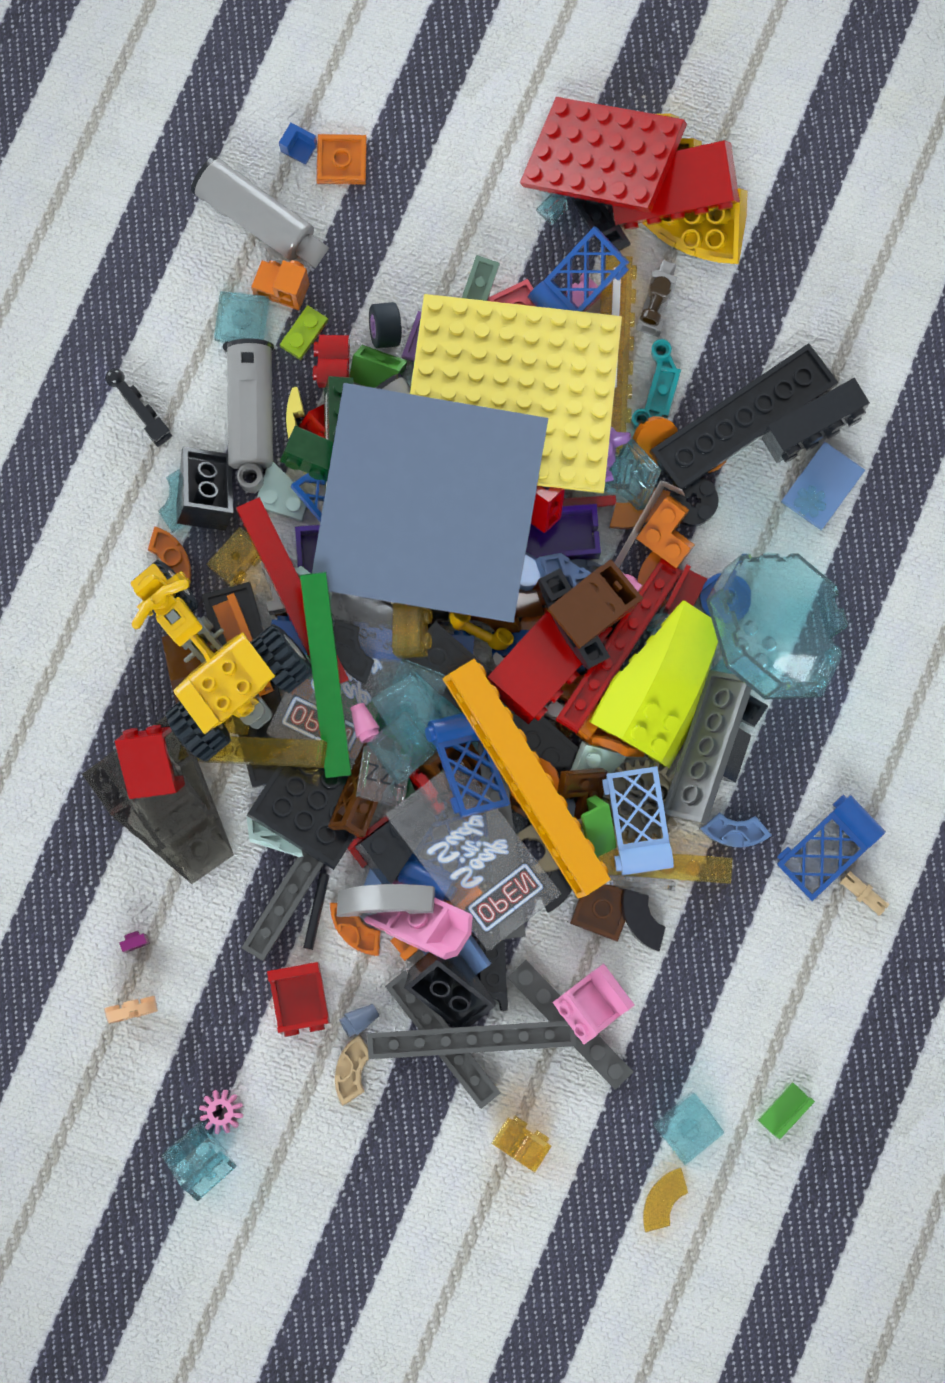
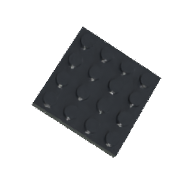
[247,734,387,870]

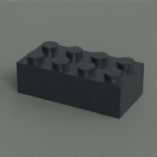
[762,377,870,463]

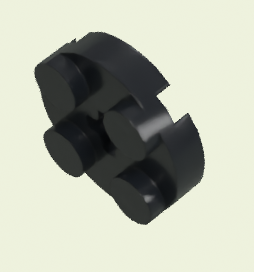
[670,477,719,527]

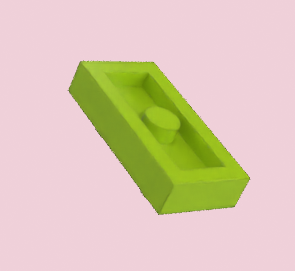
[280,305,328,360]

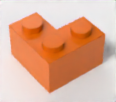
[251,260,310,311]
[636,495,695,568]

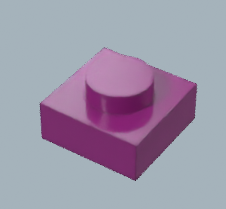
[119,931,150,953]

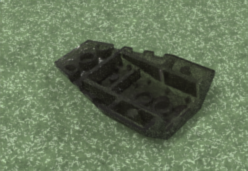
[82,716,234,884]

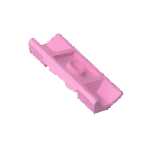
[364,880,473,960]

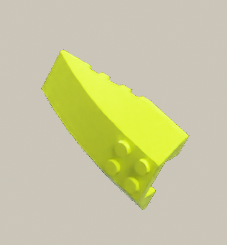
[589,601,723,769]

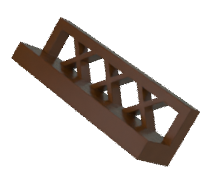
[328,734,401,838]

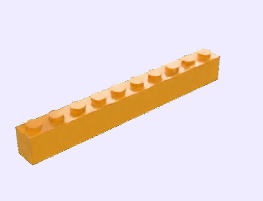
[442,658,611,898]

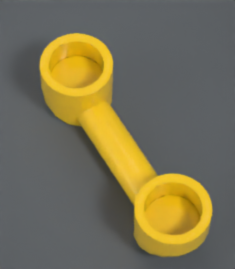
[449,612,514,650]

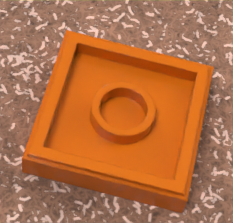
[317,134,367,184]

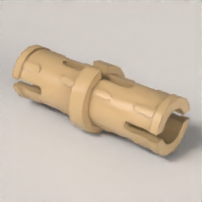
[839,871,889,916]

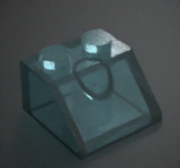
[652,1092,725,1166]

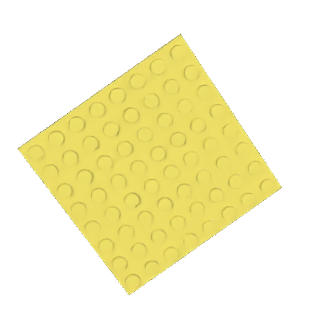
[410,294,622,493]

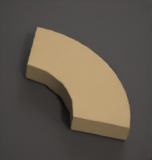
[335,1034,369,1106]

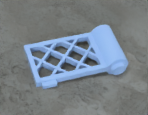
[602,766,674,876]

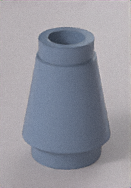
[339,1004,380,1037]

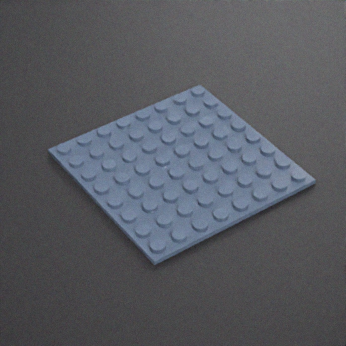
[312,383,548,623]

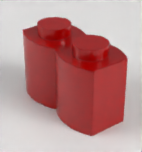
[313,335,350,388]

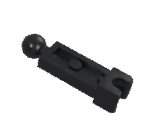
[105,368,172,447]
[478,925,508,1011]

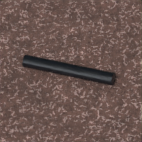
[303,873,330,950]

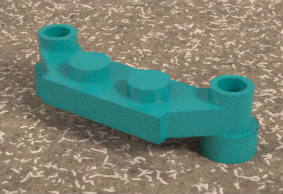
[631,339,681,430]

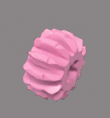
[199,1090,244,1134]

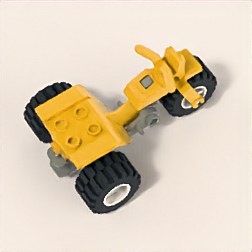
[130,560,312,762]

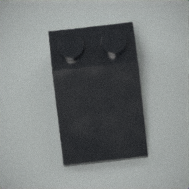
[176,446,233,531]
[404,952,496,1028]

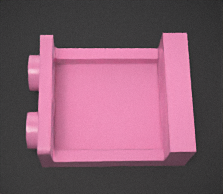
[553,963,634,1044]

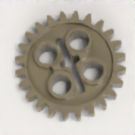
[602,759,677,842]

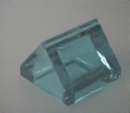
[536,193,568,225]

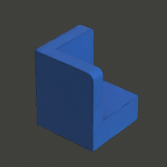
[279,122,317,164]

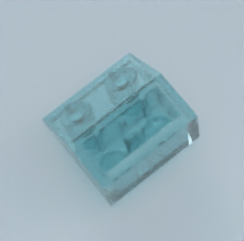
[161,1121,237,1202]

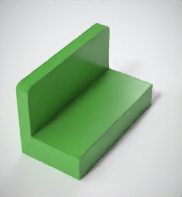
[349,345,407,388]
[581,795,617,857]
[757,1082,815,1139]

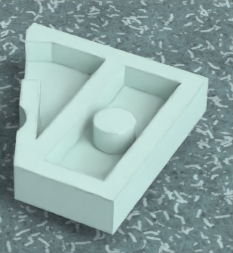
[257,462,307,522]
[571,741,626,779]

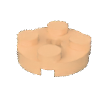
[104,996,158,1024]

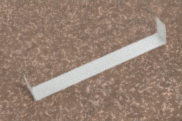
[612,480,685,626]

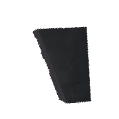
[355,798,436,884]

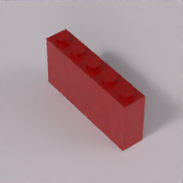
[612,140,740,230]
[487,610,613,725]

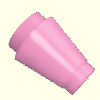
[350,703,380,743]

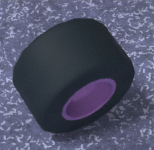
[369,302,402,348]

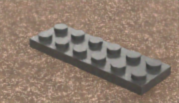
[664,670,755,825]

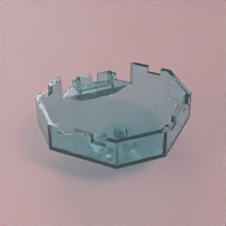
[706,553,848,700]

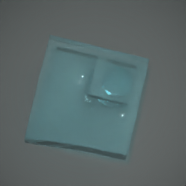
[605,439,661,510]

